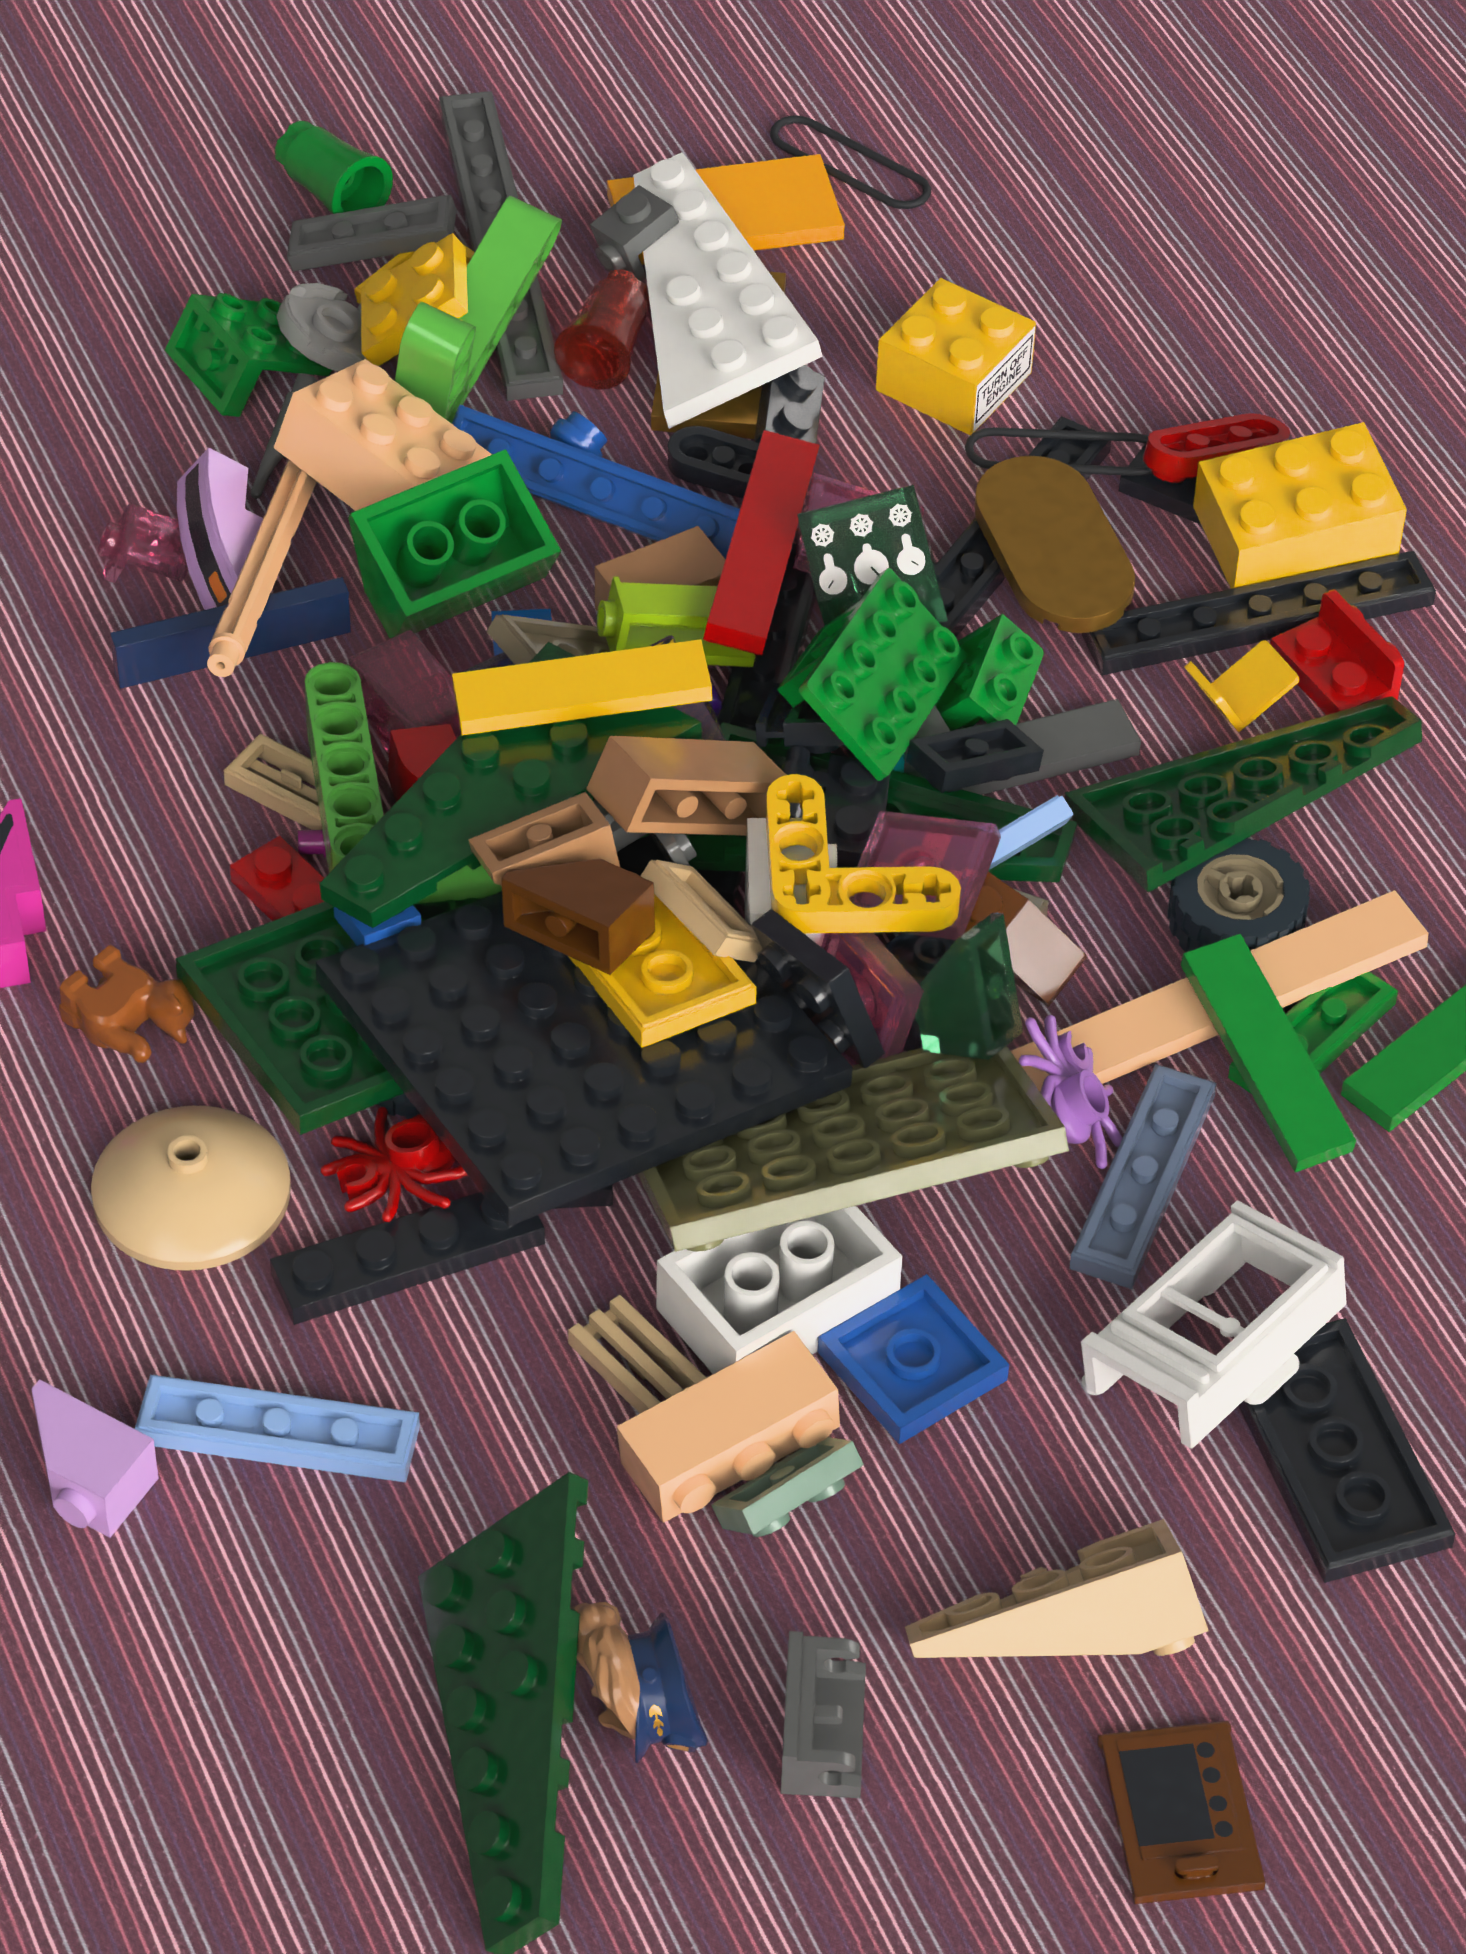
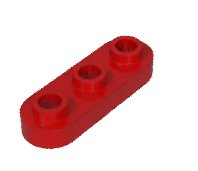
[1143,413,1290,483]

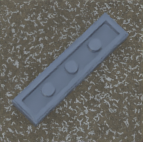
[1069,1064,1217,1289]

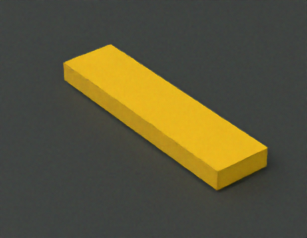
[452,639,712,735]

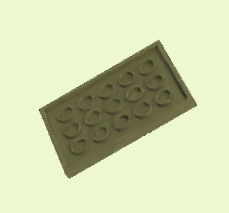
[638,1030,1069,1252]

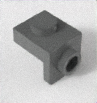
[590,185,679,285]

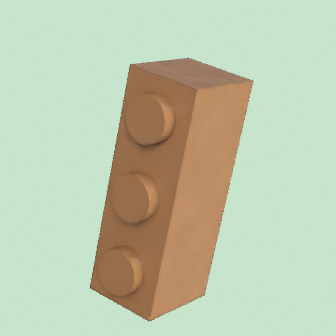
[586,736,786,836]

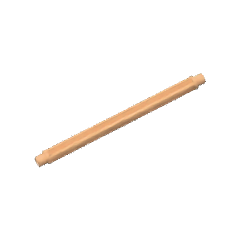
[207,460,317,677]

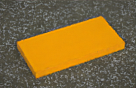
[607,154,845,265]

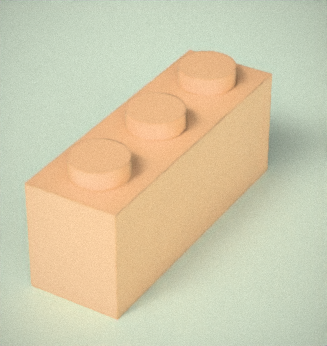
[616,1331,840,1523]

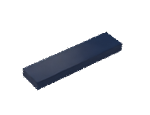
[110,577,351,689]

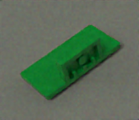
[777,568,966,781]

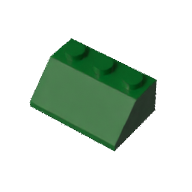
[348,449,561,643]

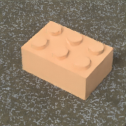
[274,359,492,511]

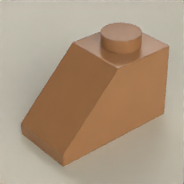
[468,792,620,886]

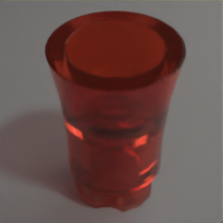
[554,269,650,390]

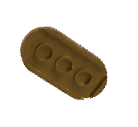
[974,456,1135,633]

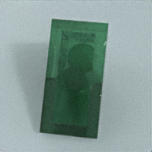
[913,912,1023,1060]

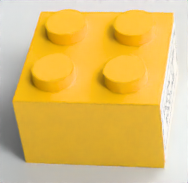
[876,278,1036,435]

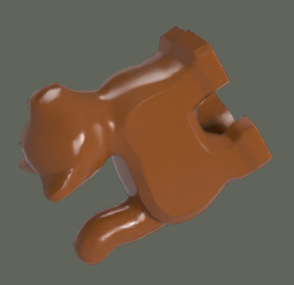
[59,944,195,1063]

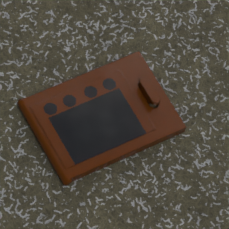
[1097,1721,1266,1905]

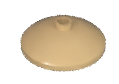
[91,1105,291,1270]

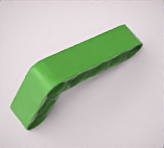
[395,196,562,424]
[305,662,502,904]

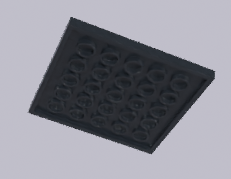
[316,836,853,1227]

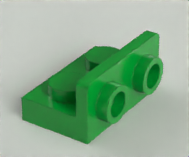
[935,614,1044,731]

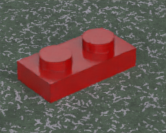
[230,835,324,921]

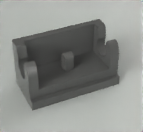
[781,1631,866,1798]

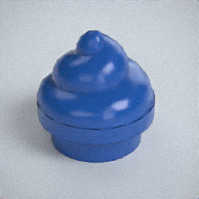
[550,411,608,457]

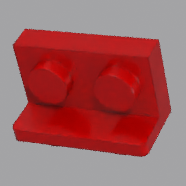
[1270,589,1405,715]

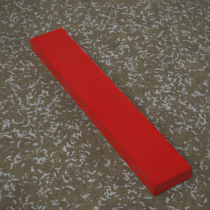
[703,430,820,655]

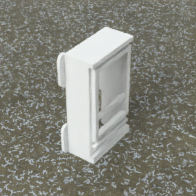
[1081,1200,1346,1449]

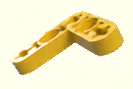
[766,774,961,934]

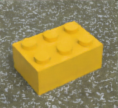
[1193,422,1407,589]

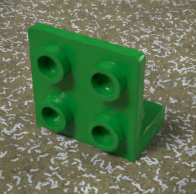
[164,293,332,417]

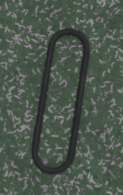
[770,115,931,209]
[965,427,1152,476]

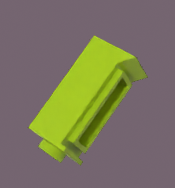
[597,576,755,667]

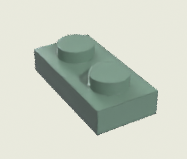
[711,1437,864,1537]

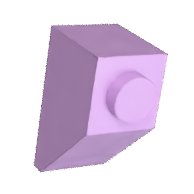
[31,1379,159,1538]

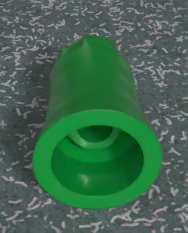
[275,121,393,214]

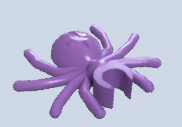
[1019,1015,1122,1169]

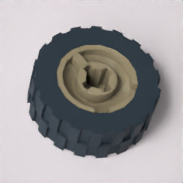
[1167,838,1310,952]

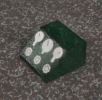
[797,485,948,625]

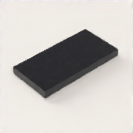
[1238,1318,1456,1583]

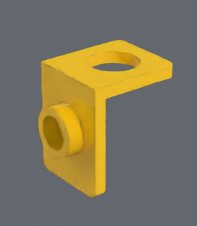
[1184,640,1299,732]

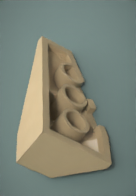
[905,1519,1209,1658]

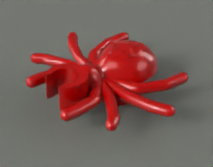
[320,1107,468,1222]

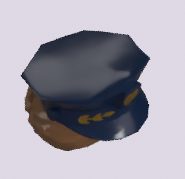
[573,1602,708,1763]

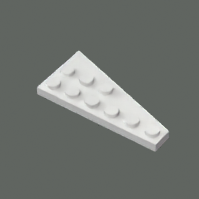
[633,152,822,429]

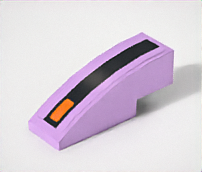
[177,447,263,610]

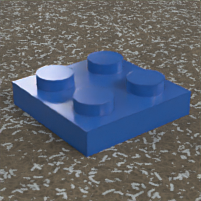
[818,1274,1009,1444]

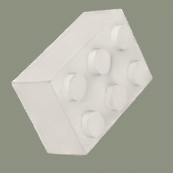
[656,1206,902,1374]

